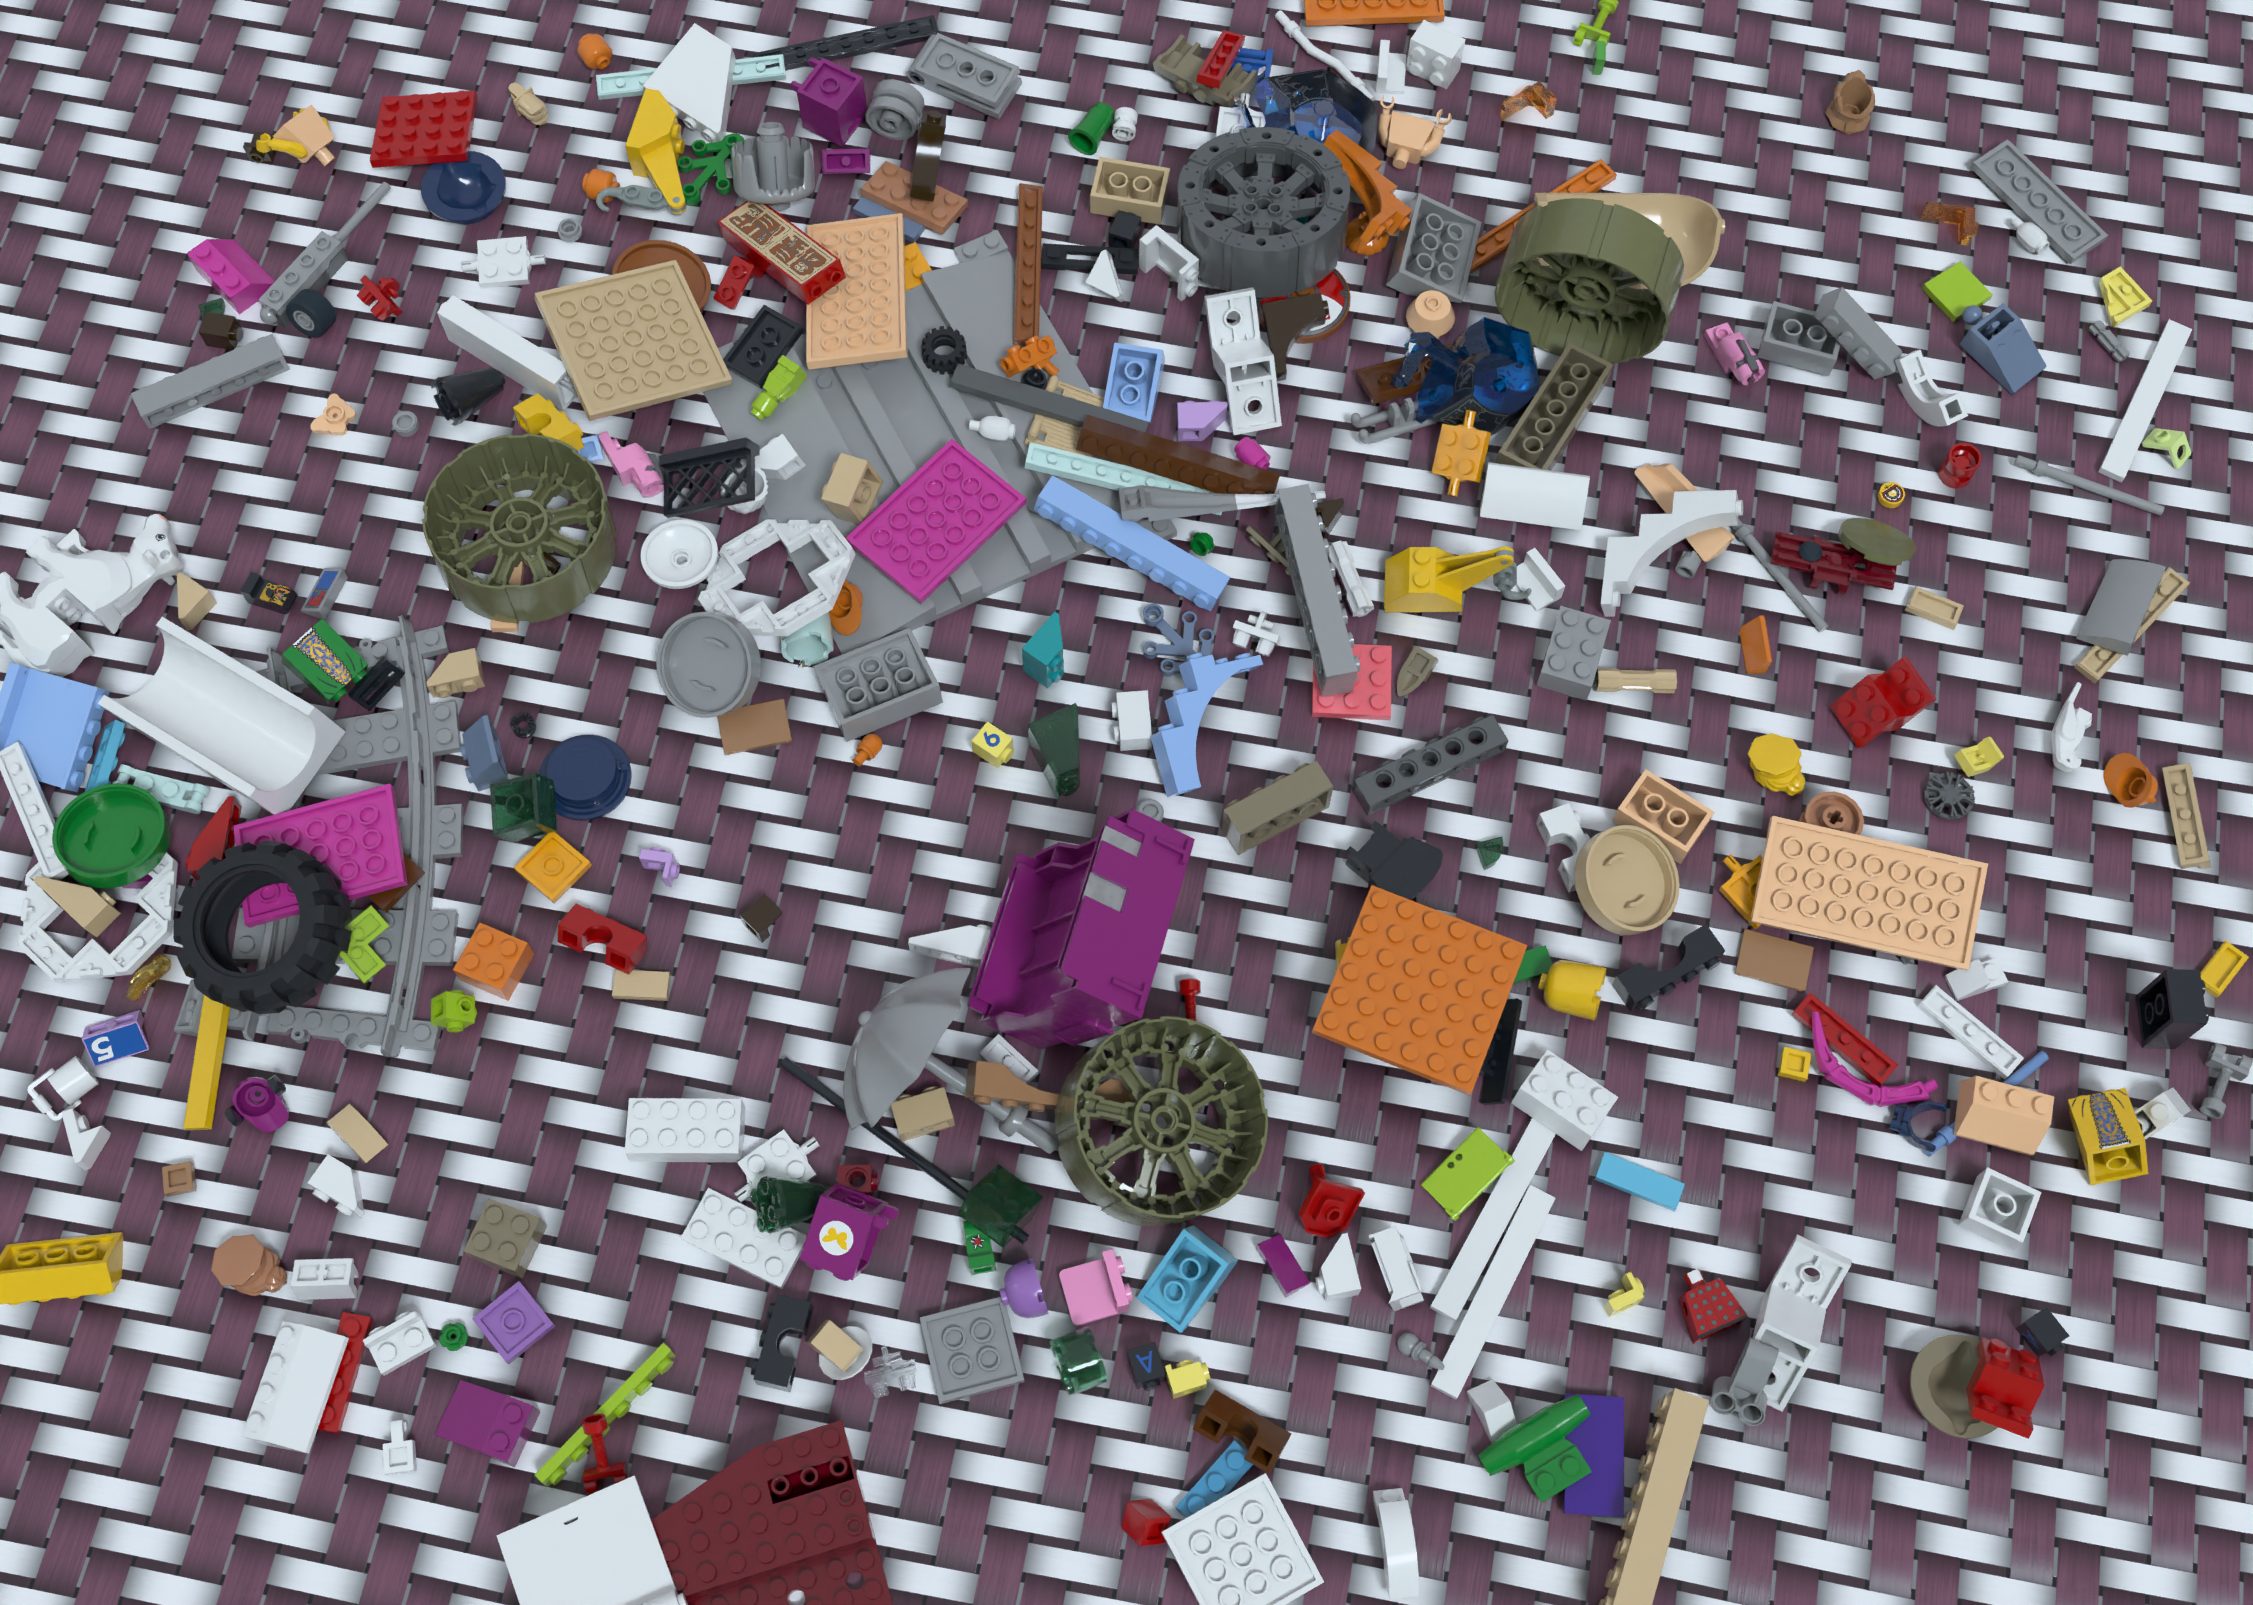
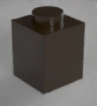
[199,312,243,350]

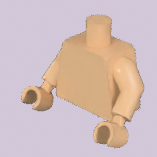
[1377,95,1452,169]

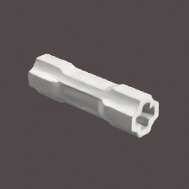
[1327,540,1374,617]

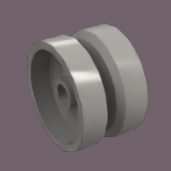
[865,79,925,140]

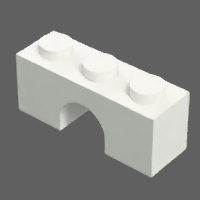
[1536,803,1590,893]

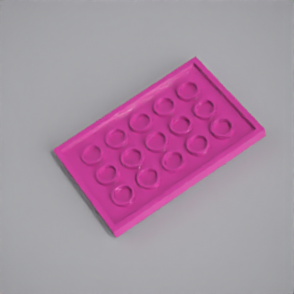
[845,439,1027,604]
[233,784,408,928]

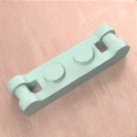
[112,764,210,814]

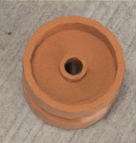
[1798,791,1864,835]

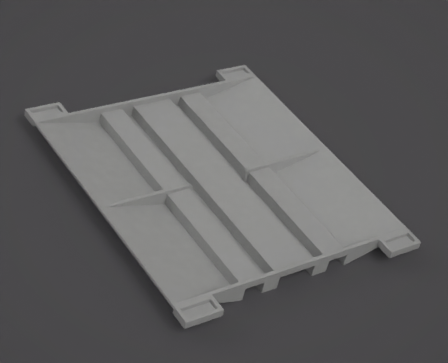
[703,230,1177,655]

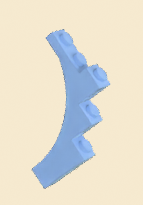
[1150,653,1263,797]

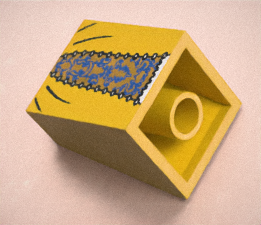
[2068,1088,2148,1186]

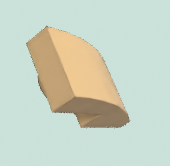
[326,1104,388,1164]

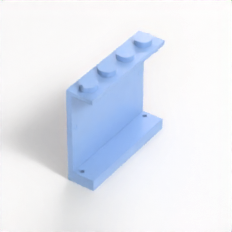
[0,662,110,792]

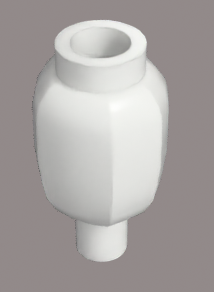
[2010,217,2050,254]
[969,416,1016,442]

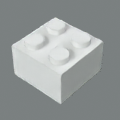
[1406,20,1466,90]
[1958,1167,2042,1250]

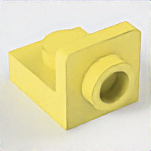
[1604,1272,1644,1317]

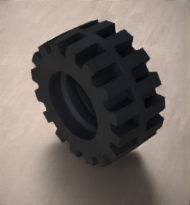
[921,326,967,375]

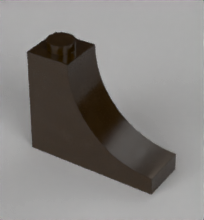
[910,110,946,202]
[1262,293,1329,381]

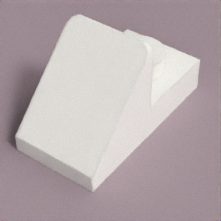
[1944,957,2008,1001]
[61,1108,111,1171]

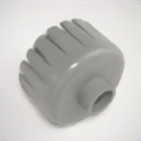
[731,122,815,211]

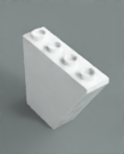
[643,23,736,142]

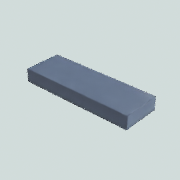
[853,196,927,243]

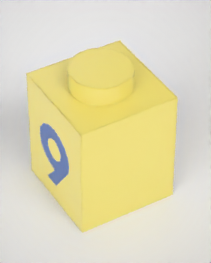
[971,721,1014,769]

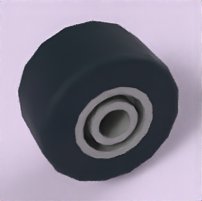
[286,289,336,338]

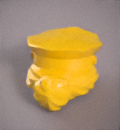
[1748,733,1805,796]

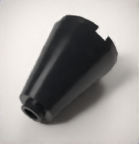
[431,368,505,426]

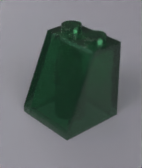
[1028,703,1080,798]

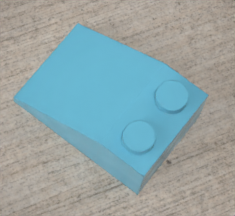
[1136,1225,1238,1333]

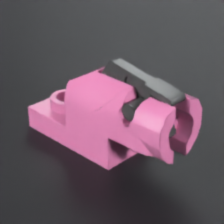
[1703,323,1765,386]
[598,431,664,498]

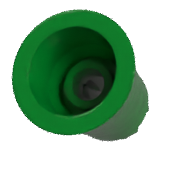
[1068,102,1114,155]

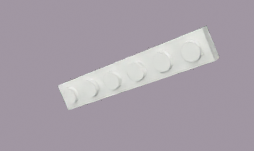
[0,742,69,880]

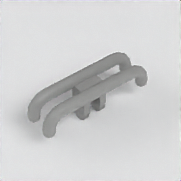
[1351,386,1444,444]

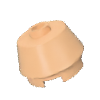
[1406,290,1455,341]

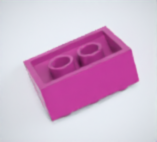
[187,239,275,315]

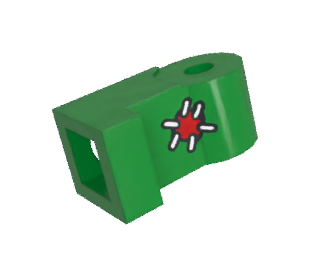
[963,1217,996,1275]

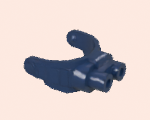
[1889,1102,1947,1152]

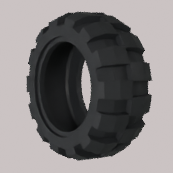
[173,840,352,1015]

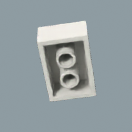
[1511,1049,1618,1151]

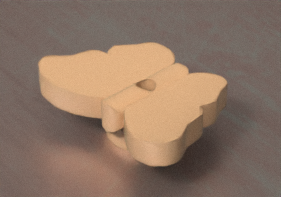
[311,394,356,436]

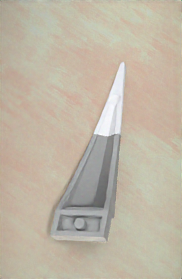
[1119,485,1326,522]

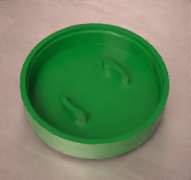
[52,783,171,888]

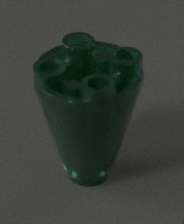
[750,1175,831,1234]

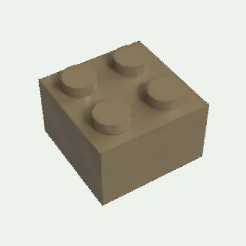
[463,1198,547,1279]

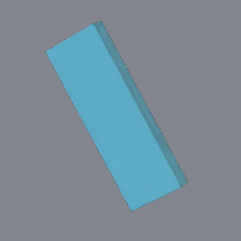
[1594,1152,1685,1212]

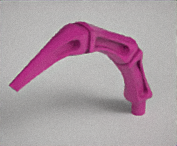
[1812,1012,1938,1107]

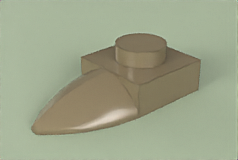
[1397,646,1439,697]

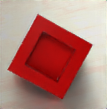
[1121,1499,1171,1546]

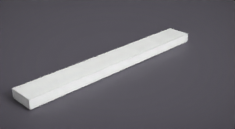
[2098,319,2192,483]
[1430,1118,1556,1322]
[1430,1185,1555,1400]

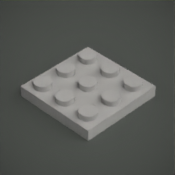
[920,1297,1025,1404]

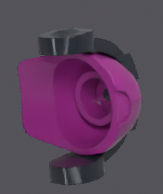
[224,1075,289,1132]

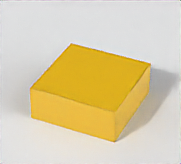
[1778,1047,1812,1082]

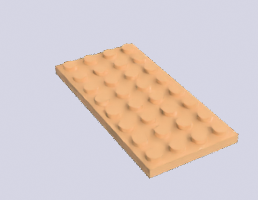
[806,213,908,370]
[1750,816,1988,970]

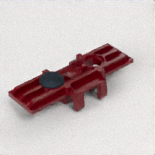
[1770,531,1897,595]

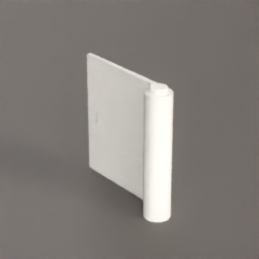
[497,1475,688,1605]

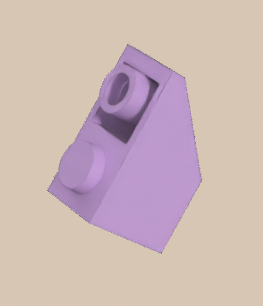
[1177,400,1228,442]

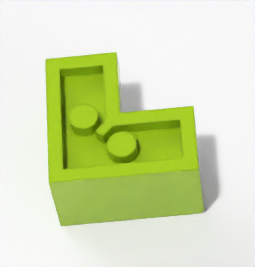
[339,906,390,985]

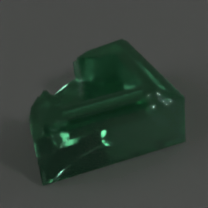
[198,298,225,320]
[1475,836,1503,870]

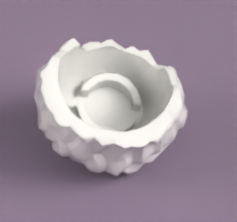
[720,466,768,515]

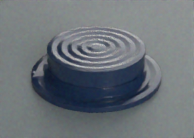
[421,151,506,224]
[538,734,632,821]

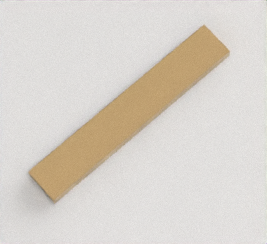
[2074,567,2190,684]

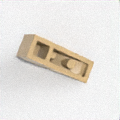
[33,876,121,937]

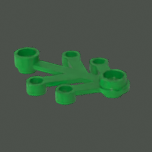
[678,133,745,206]

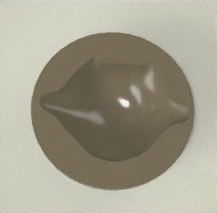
[1910,1335,1998,1439]

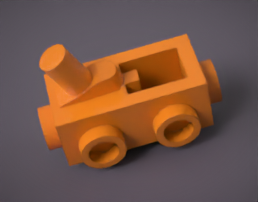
[1000,335,1059,378]

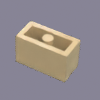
[891,1087,955,1142]

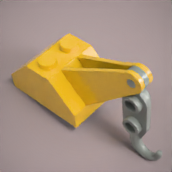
[596,88,687,214]
[1384,547,1532,613]

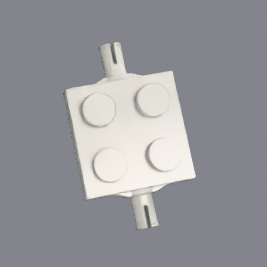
[1216,93,1267,137]
[461,236,546,288]
[734,1129,820,1209]

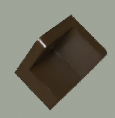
[741,894,782,943]

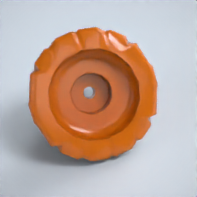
[1346,211,1389,256]

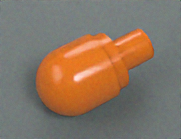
[852,734,883,766]

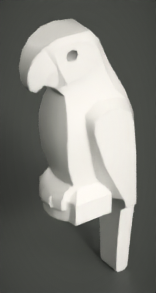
[2051,682,2092,772]

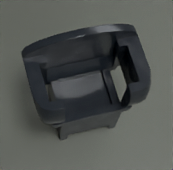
[1346,821,1443,900]

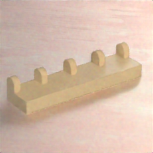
[2162,763,2211,869]

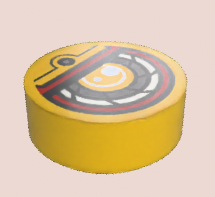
[1877,482,1905,508]

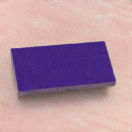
[1563,1393,1624,1519]

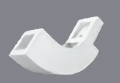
[1895,350,1968,427]
[1373,1488,1419,1600]

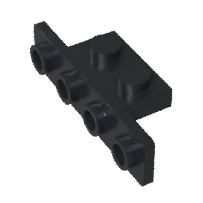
[1479,998,1522,1105]

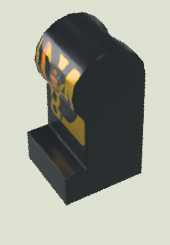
[240,572,298,614]

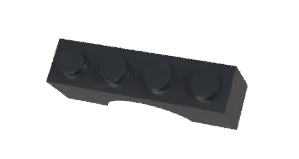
[1612,924,1725,1012]

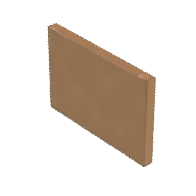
[718,699,792,755]
[1734,929,1814,993]

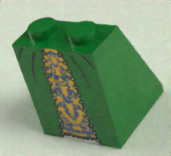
[282,619,368,703]

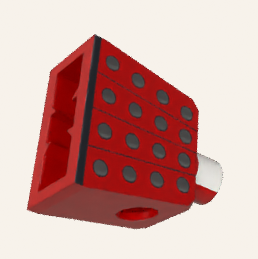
[1679,1269,1748,1344]

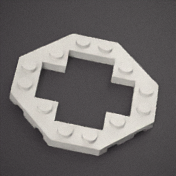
[698,519,856,636]
[18,852,178,982]

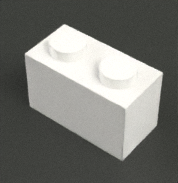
[1111,690,1152,751]

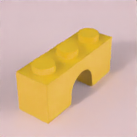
[513,393,584,451]

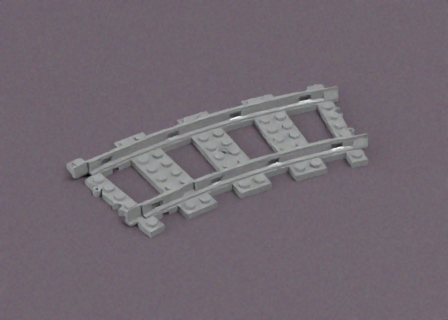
[227,615,464,1058]

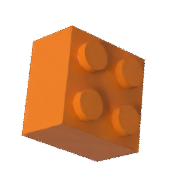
[453,922,534,1001]

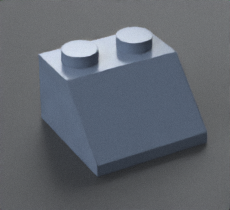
[460,715,510,792]

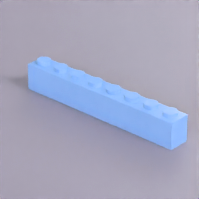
[1034,475,1230,612]

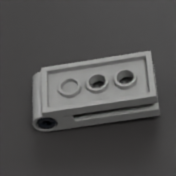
[906,33,1022,119]

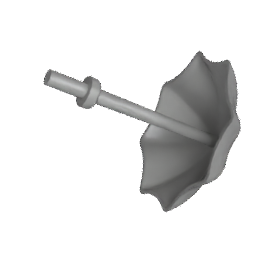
[843,968,1059,1154]

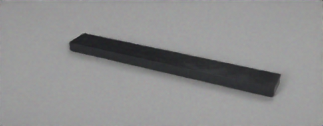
[752,15,939,71]

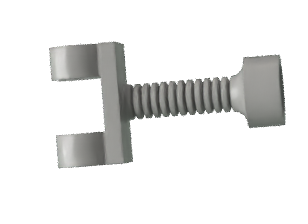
[2200,1042,2253,1119]

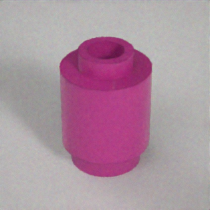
[1234,437,1270,469]

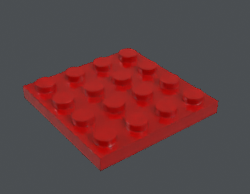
[370,91,478,168]

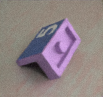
[82,1010,150,1067]

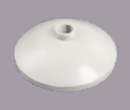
[641,520,718,589]

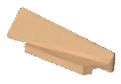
[1634,463,1735,562]

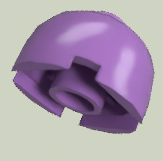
[999,1258,1049,1319]

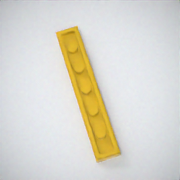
[183,995,230,1131]

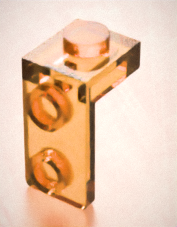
[1500,81,1557,120]
[1921,201,1978,246]

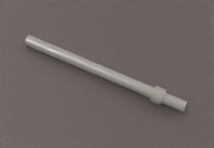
[2014,455,2165,516]
[1732,518,1828,632]

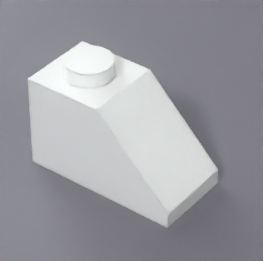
[1315,1233,1361,1302]

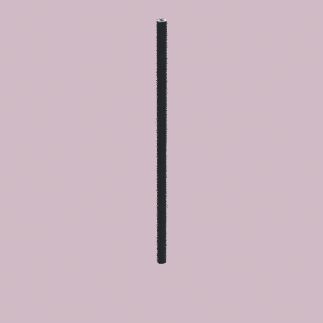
[780,1057,1030,1244]

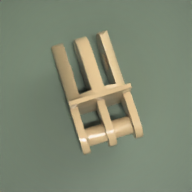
[508,83,548,125]

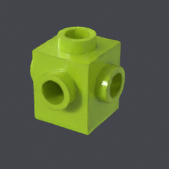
[431,990,477,1032]

